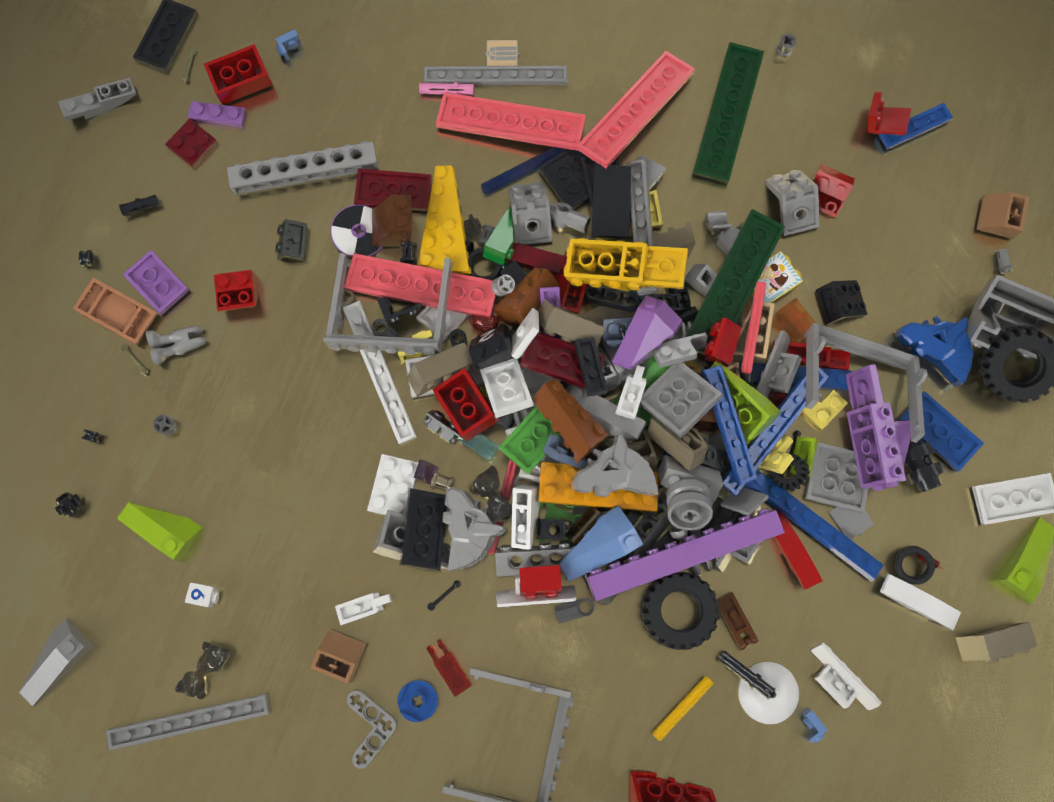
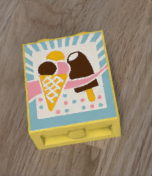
[751,251,803,303]

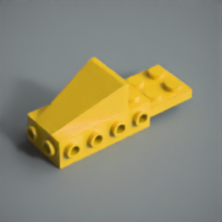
[564,238,688,292]

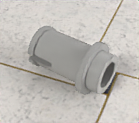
[995,249,1014,274]

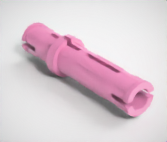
[419,82,474,96]

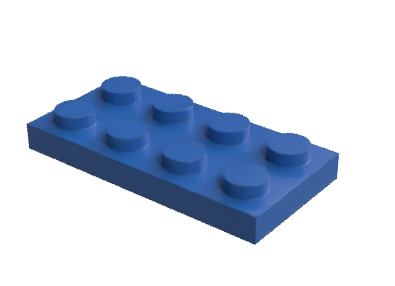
[897,391,984,472]

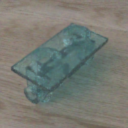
[458,433,499,460]

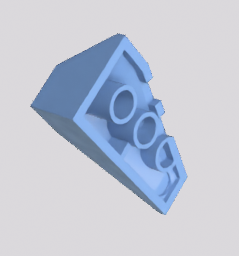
[559,506,643,581]

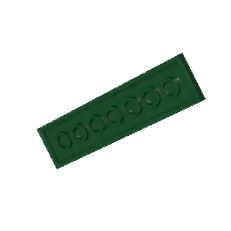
[693,42,764,184]
[685,209,786,356]

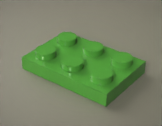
[498,406,562,475]

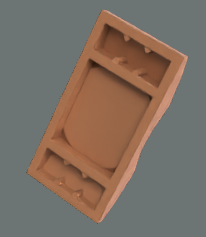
[73,277,158,345]

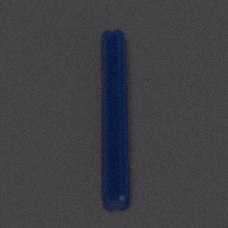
[481,147,563,194]

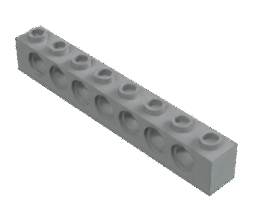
[227,141,379,195]

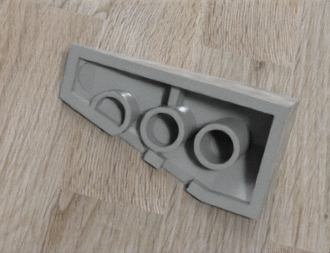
[569,385,646,440]
[373,510,451,570]
[19,619,94,707]

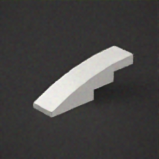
[880,574,961,630]

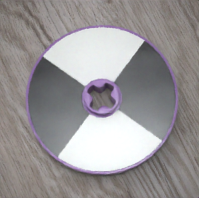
[331,205,383,258]

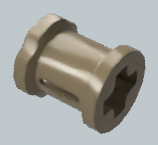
[430,471,454,491]

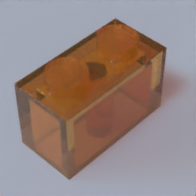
[774,298,816,343]

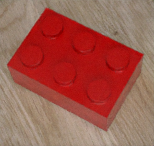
[204,44,273,105]
[432,368,500,442]

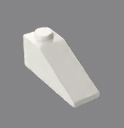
[511,485,540,550]

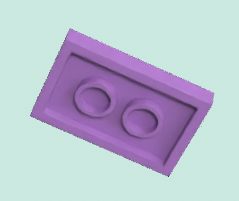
[122,250,190,315]

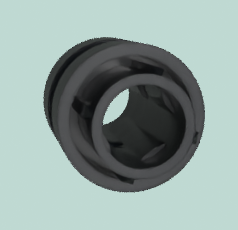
[904,438,944,493]

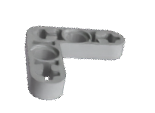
[347,690,397,769]

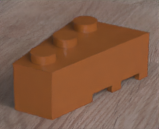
[493,267,559,326]

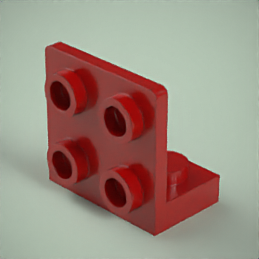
[868,92,911,135]

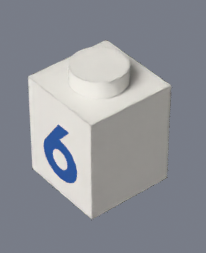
[185,583,220,607]

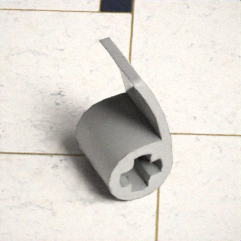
[705,210,732,230]

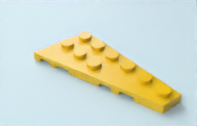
[418,166,471,274]

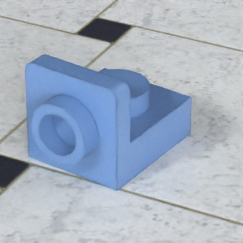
[275,29,301,61]
[802,708,828,743]

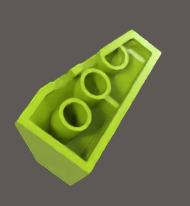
[710,361,781,444]
[117,502,203,561]
[997,517,1054,604]

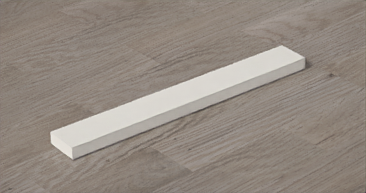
[342,301,417,445]

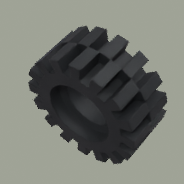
[771,453,810,491]

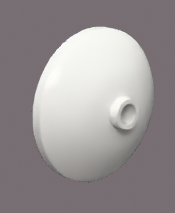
[738,662,799,724]

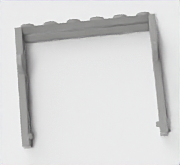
[323,254,453,356]
[804,322,927,443]
[442,668,574,802]

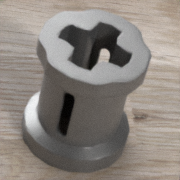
[777,33,797,57]
[476,225,495,247]

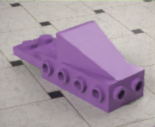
[846,364,911,491]

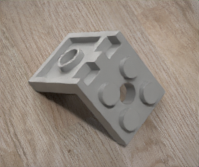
[765,170,820,236]
[508,182,552,245]

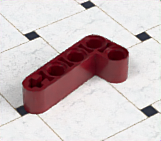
[506,243,567,274]

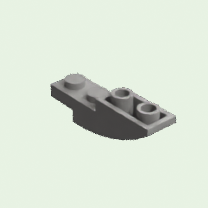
[58,78,136,121]

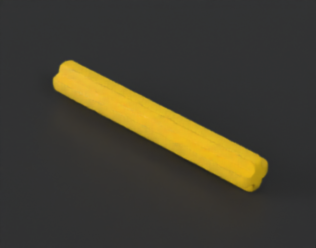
[652,676,713,741]

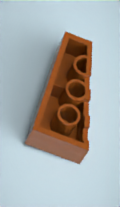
[532,378,609,463]

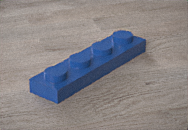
[879,103,953,150]

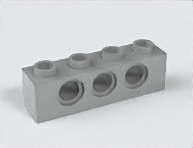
[495,541,575,577]

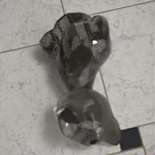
[468,466,512,522]
[175,641,231,700]

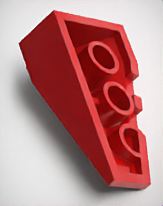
[629,772,717,802]

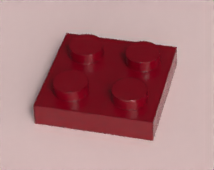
[165,118,218,169]

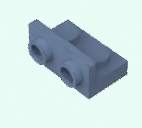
[601,316,634,347]
[543,434,588,469]

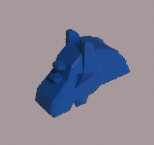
[895,316,973,387]

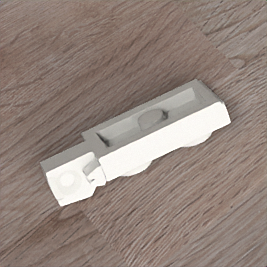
[615,365,646,420]
[335,593,393,625]

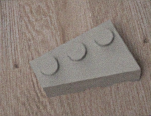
[657,455,723,504]

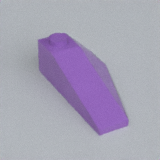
[612,296,682,370]

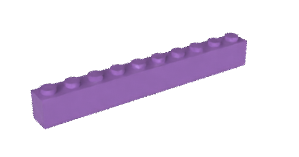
[586,508,784,601]

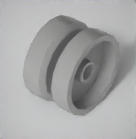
[666,479,713,530]

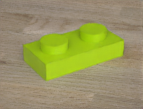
[790,436,818,478]

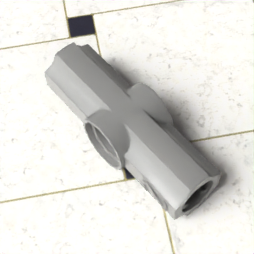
[549,201,591,233]

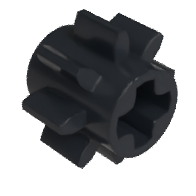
[55,492,81,517]

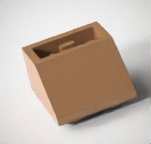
[976,192,1029,239]
[310,629,367,684]

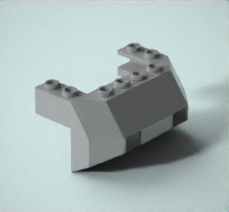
[966,275,1054,359]

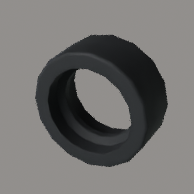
[468,247,502,280]
[894,546,935,585]

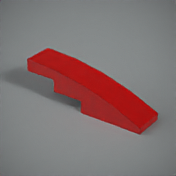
[772,341,850,370]
[773,512,823,590]

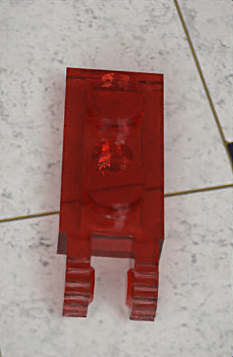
[426,638,472,697]

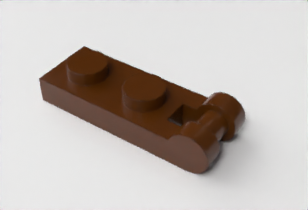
[716,592,759,651]

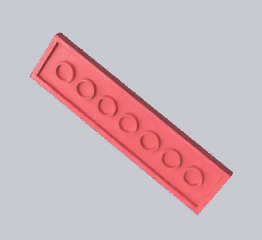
[577,51,695,169]
[436,92,586,151]
[344,253,496,319]

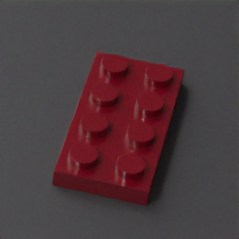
[354,168,432,212]
[520,332,606,389]

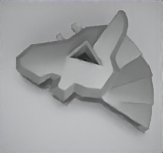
[570,434,658,498]
[442,487,507,572]

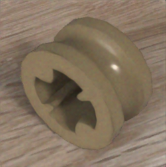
[341,289,355,307]

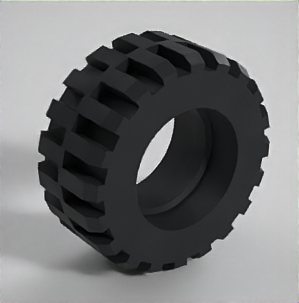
[978,326,1054,403]
[640,572,720,650]

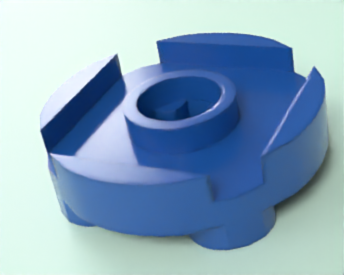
[397,680,438,722]

